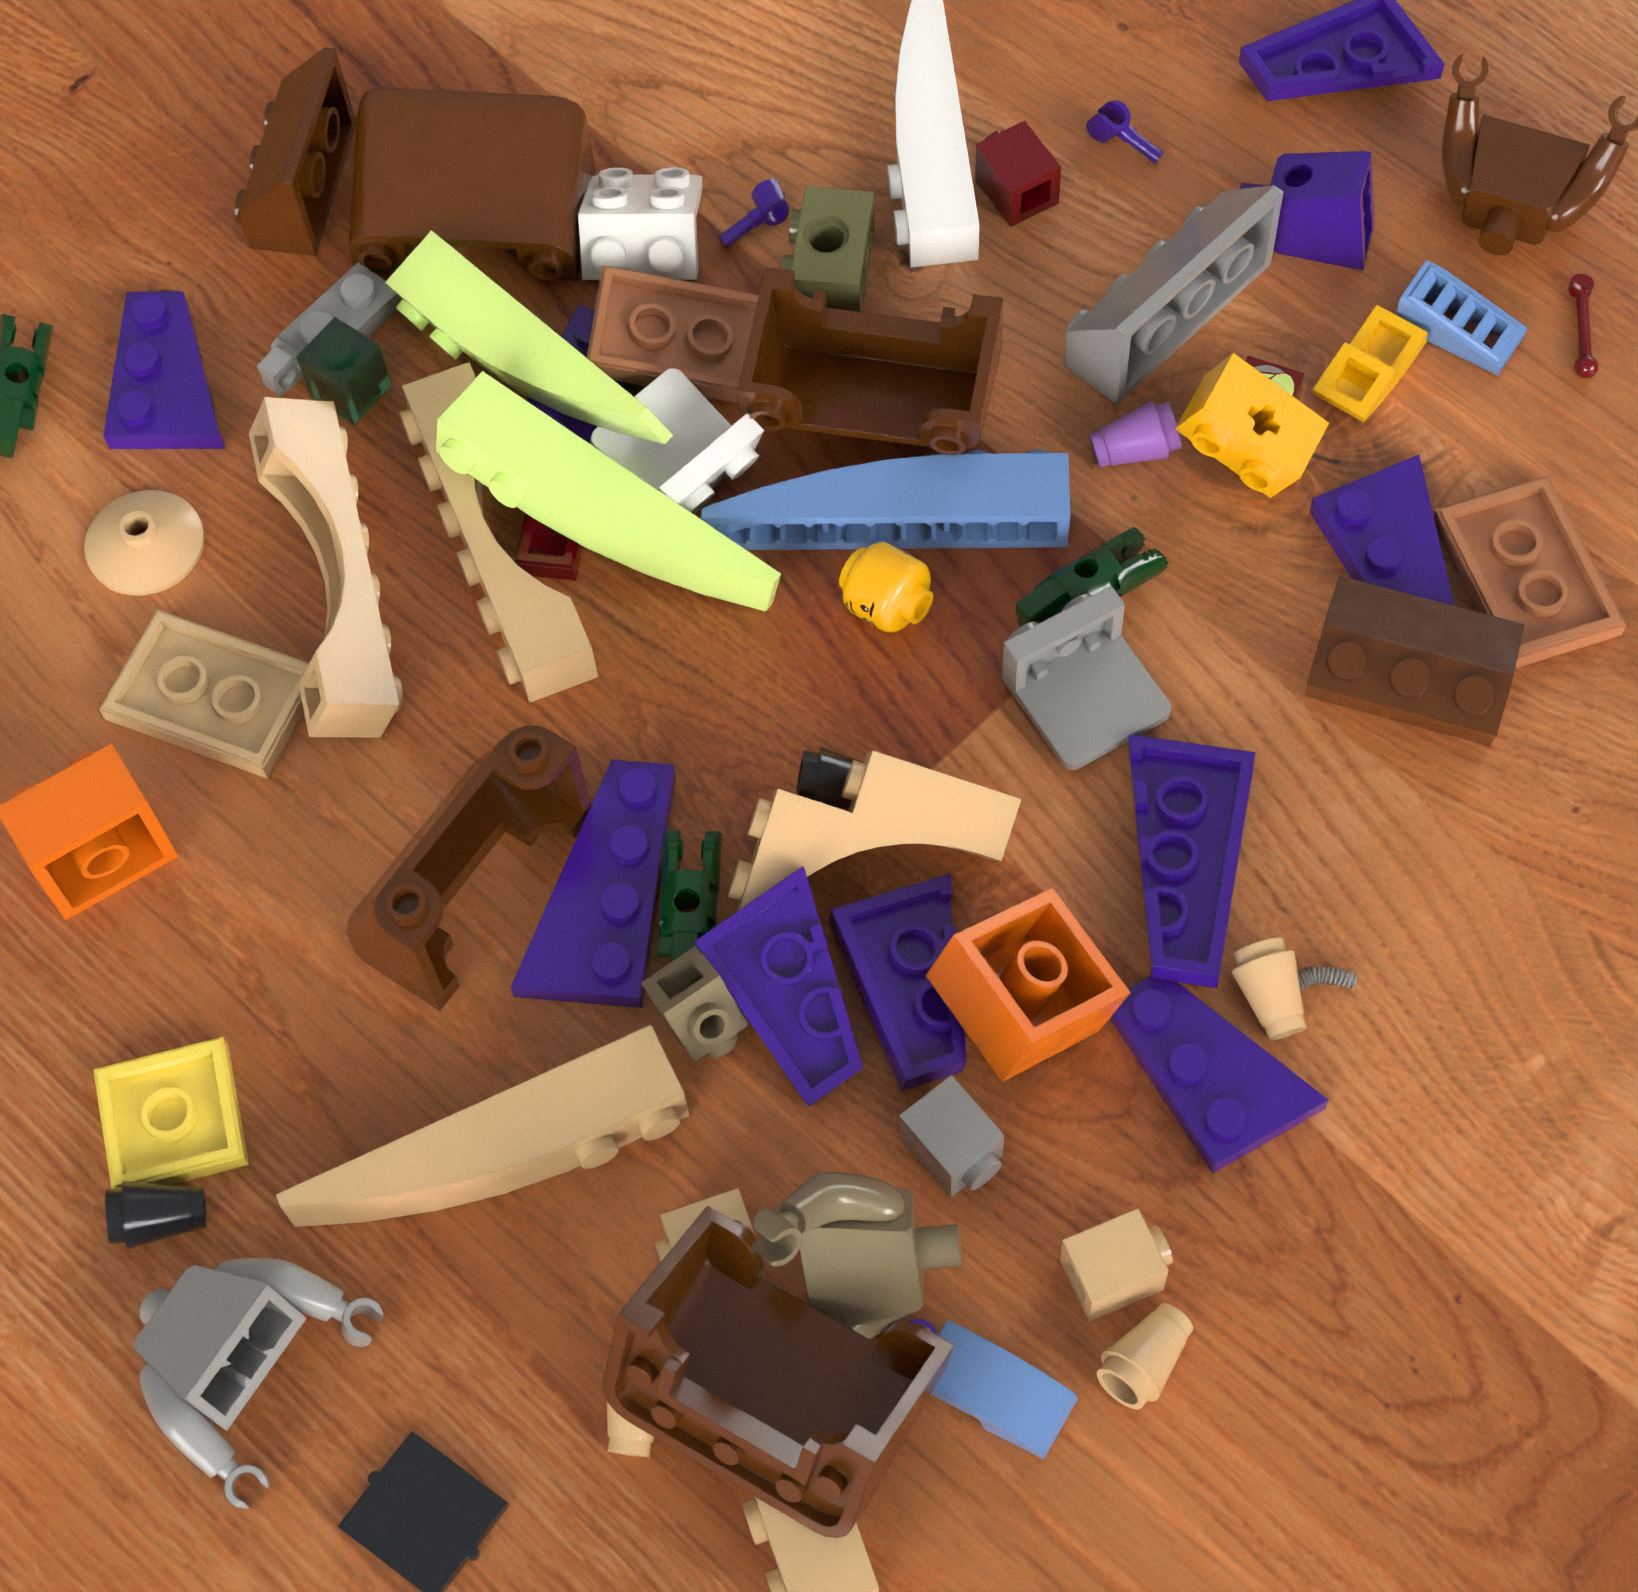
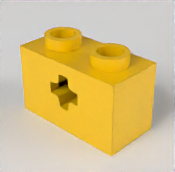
[1175,353,1329,498]

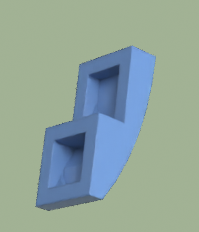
[931,1320,1078,1459]

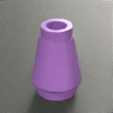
[1089,401,1182,468]

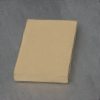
[99,609,309,779]

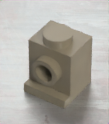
[641,946,749,1062]

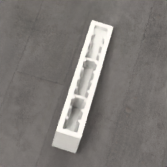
[887,0,979,268]

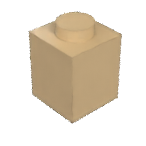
[1060,1208,1173,1322]

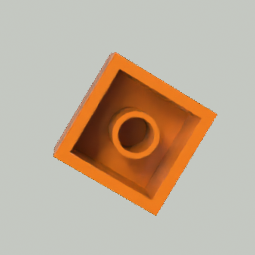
[0,743,179,921]
[926,888,1131,1082]

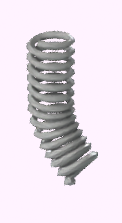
[1298,965,1357,991]

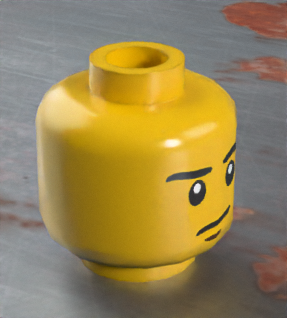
[839,541,933,633]

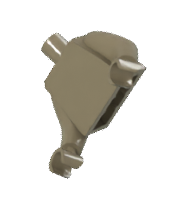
[752,1172,962,1339]

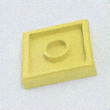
[93,1037,249,1189]

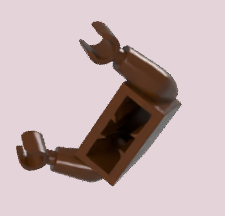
[1442,54,1638,255]

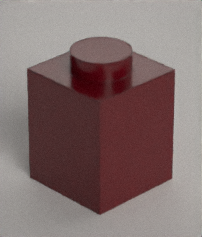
[975,120,1061,227]

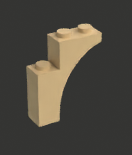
[728,751,1021,913]

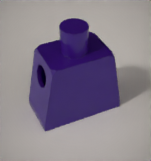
[1240,151,1375,270]

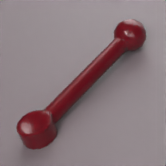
[1568,274,1599,378]

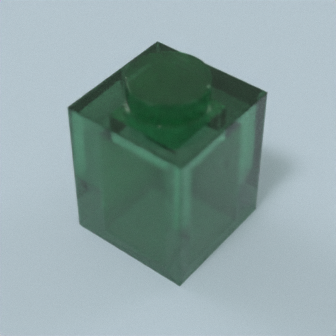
[296,317,392,425]

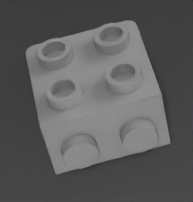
[1002,586,1171,770]

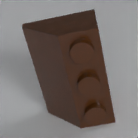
[235,47,357,256]
[1305,576,1525,746]

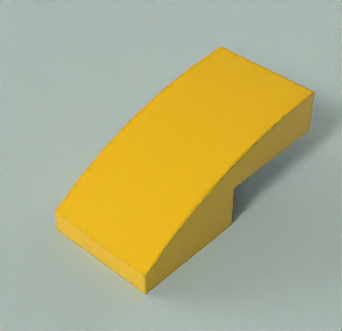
[1312,305,1428,422]

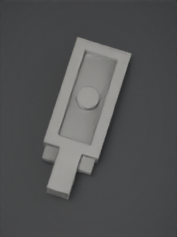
[257,262,402,398]

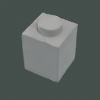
[899,1075,1004,1197]

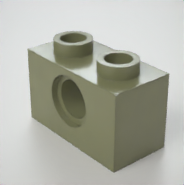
[781,186,875,312]

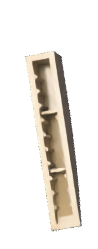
[276,1025,689,1227]

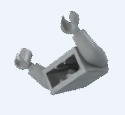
[134,1257,383,1509]

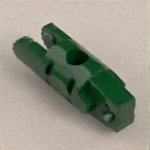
[0,314,53,458]
[1016,527,1169,627]
[657,830,722,993]

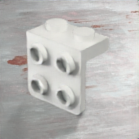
[578,167,703,280]
[590,368,764,515]

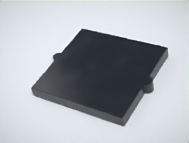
[338,1431,509,1592]

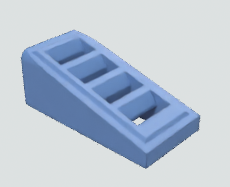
[1396,260,1528,376]

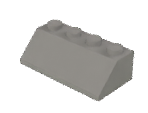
[1064,185,1284,405]

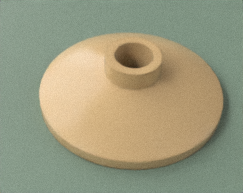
[84,490,205,596]

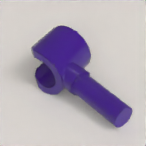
[1086,100,1164,164]
[718,179,789,248]

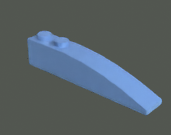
[701,450,1070,550]

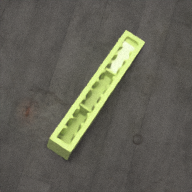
[385,230,673,444]
[436,371,781,611]

